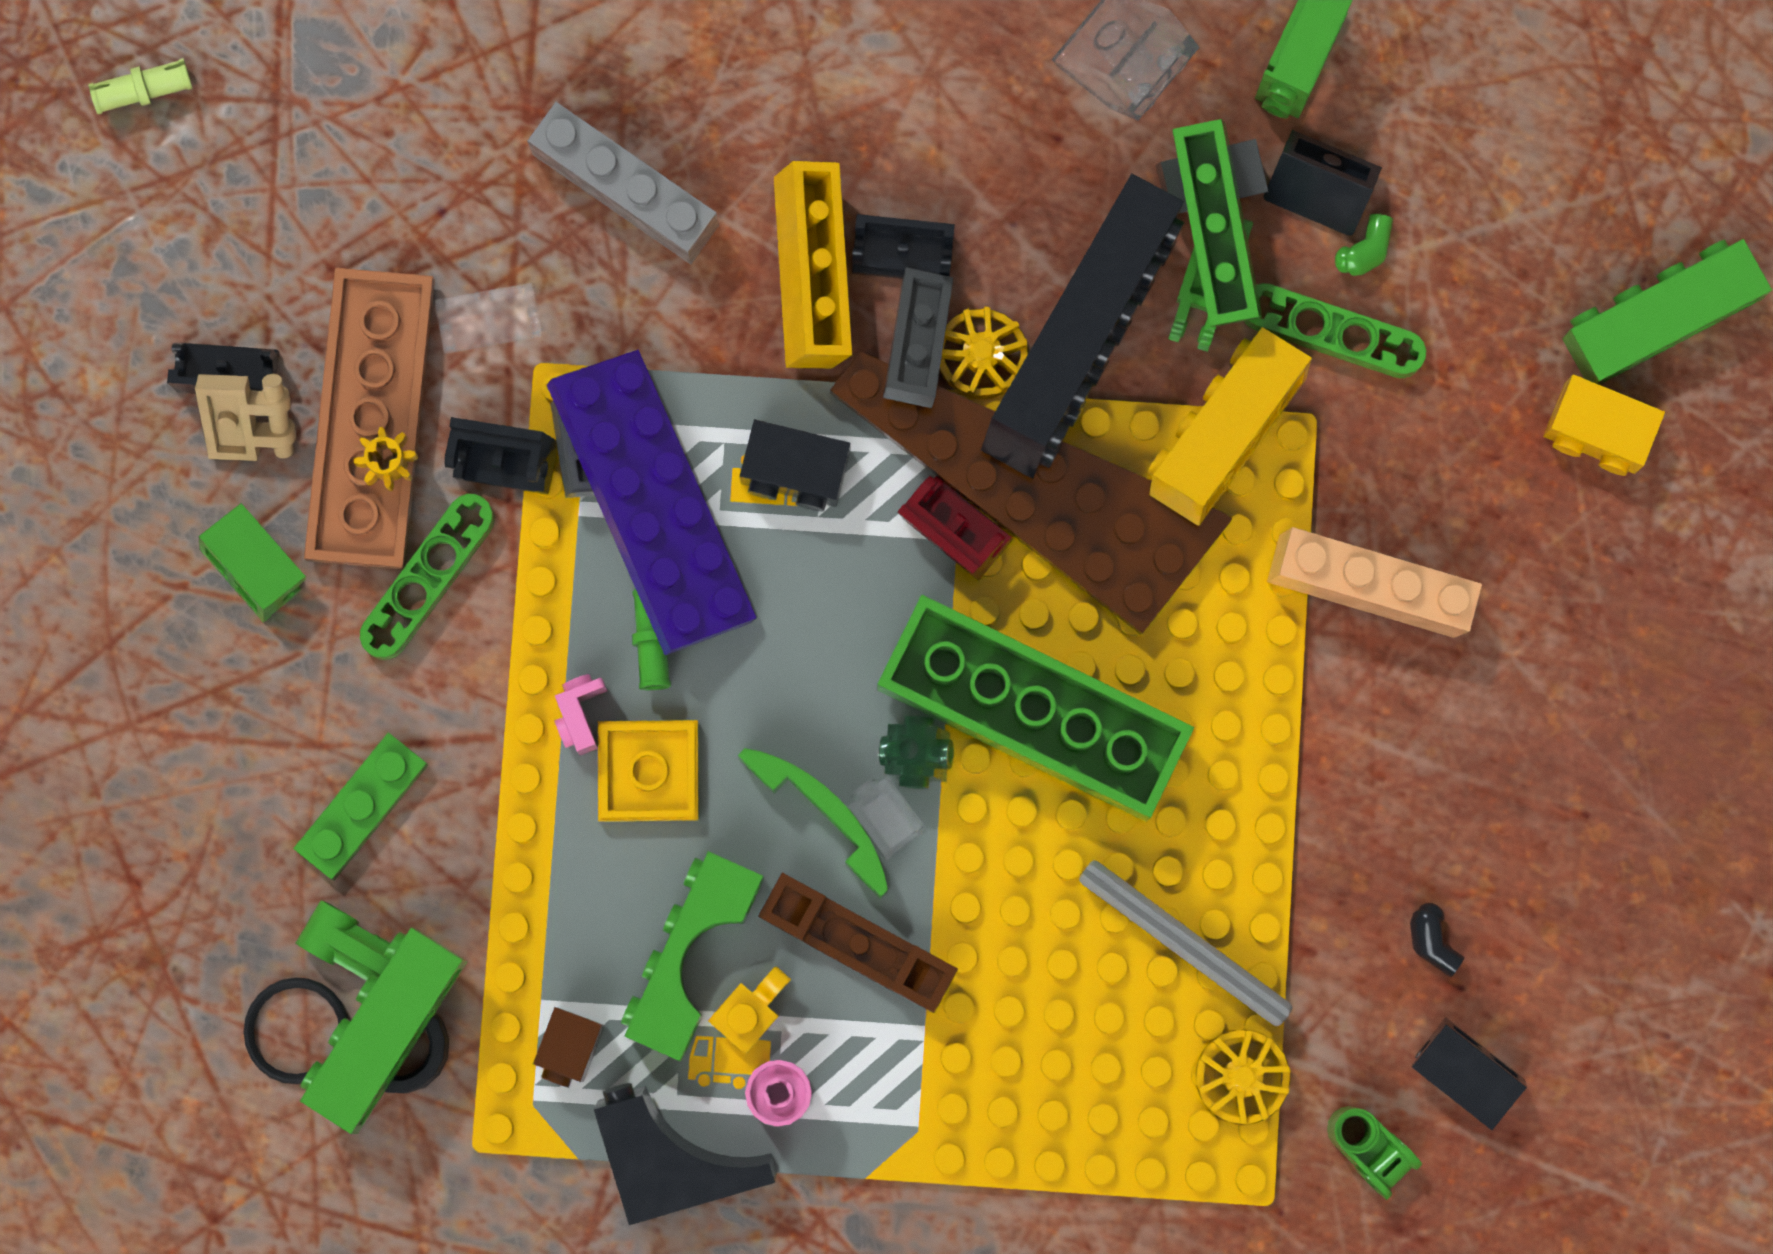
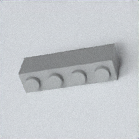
[527,102,719,265]

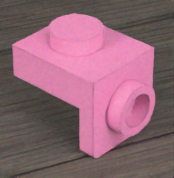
[554,674,608,756]

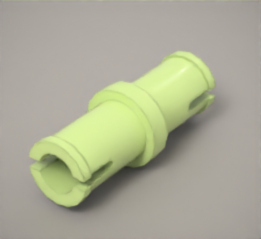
[88,58,193,114]

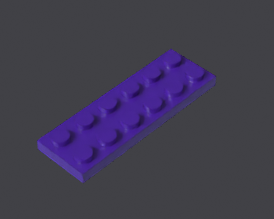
[547,349,757,655]

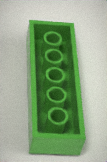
[877,594,1194,822]

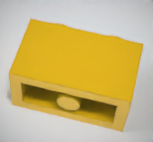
[1543,374,1665,476]

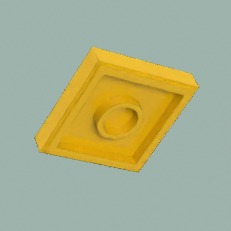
[598,720,699,822]

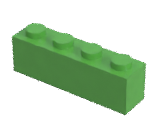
[1172,119,1262,327]
[1562,239,1772,385]
[300,927,468,1134]

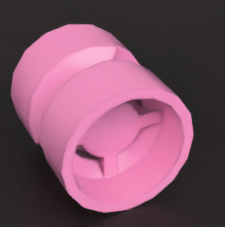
[745,1060,812,1127]

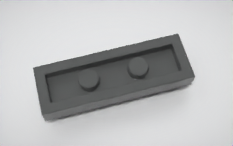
[883,267,954,408]

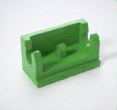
[198,503,306,623]

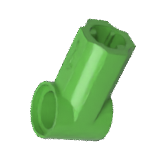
[295,900,390,981]

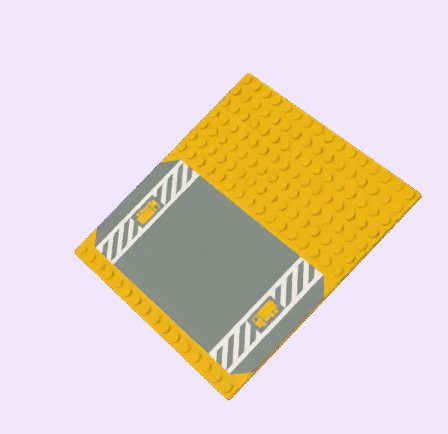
[472,363,1317,1206]

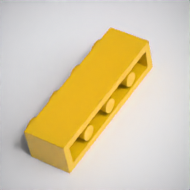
[774,161,852,369]
[1148,327,1312,526]

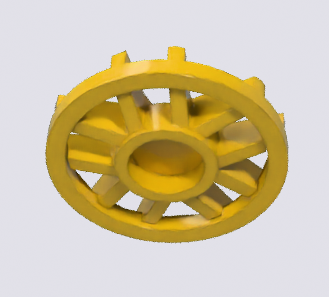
[939,307,1028,398]
[1195,1030,1291,1125]

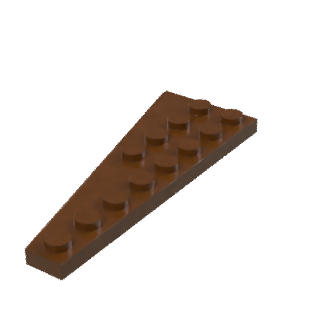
[830,352,1232,635]

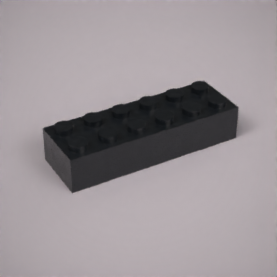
[980,173,1185,479]

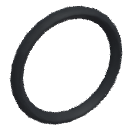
[243,978,348,1084]

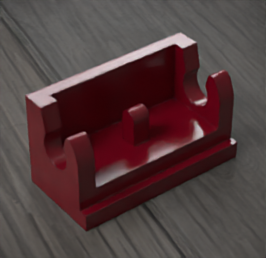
[897,476,1013,581]

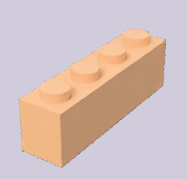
[1267,527,1482,638]

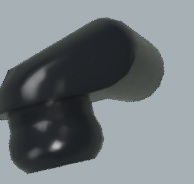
[1410,903,1465,977]

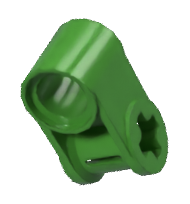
[1327,1106,1422,1200]

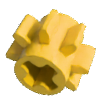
[354,427,418,492]

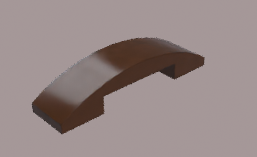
[758,872,958,1013]

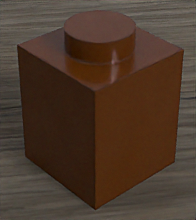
[533,1007,605,1088]

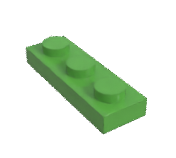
[293,732,429,881]

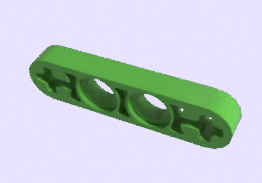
[1244,283,1426,378]
[360,494,495,660]

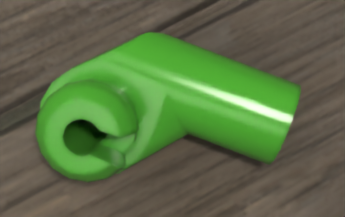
[1335,214,1393,276]

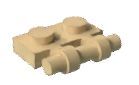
[195,374,296,461]

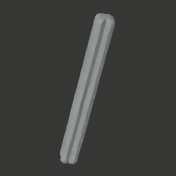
[1079,860,1293,1026]

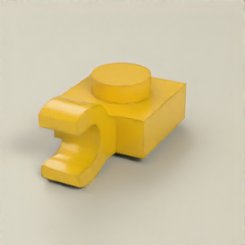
[708,966,791,1054]

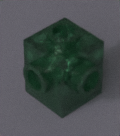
[879,716,954,789]

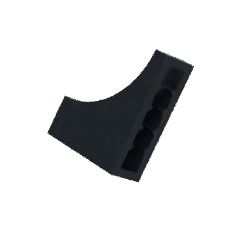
[594,1083,777,1225]

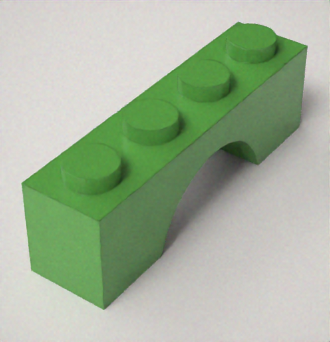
[621,851,764,1062]

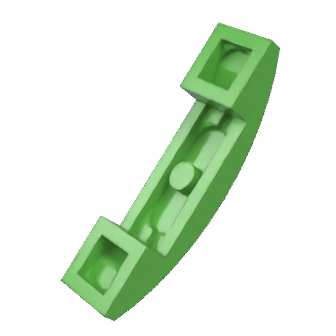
[738,748,888,899]

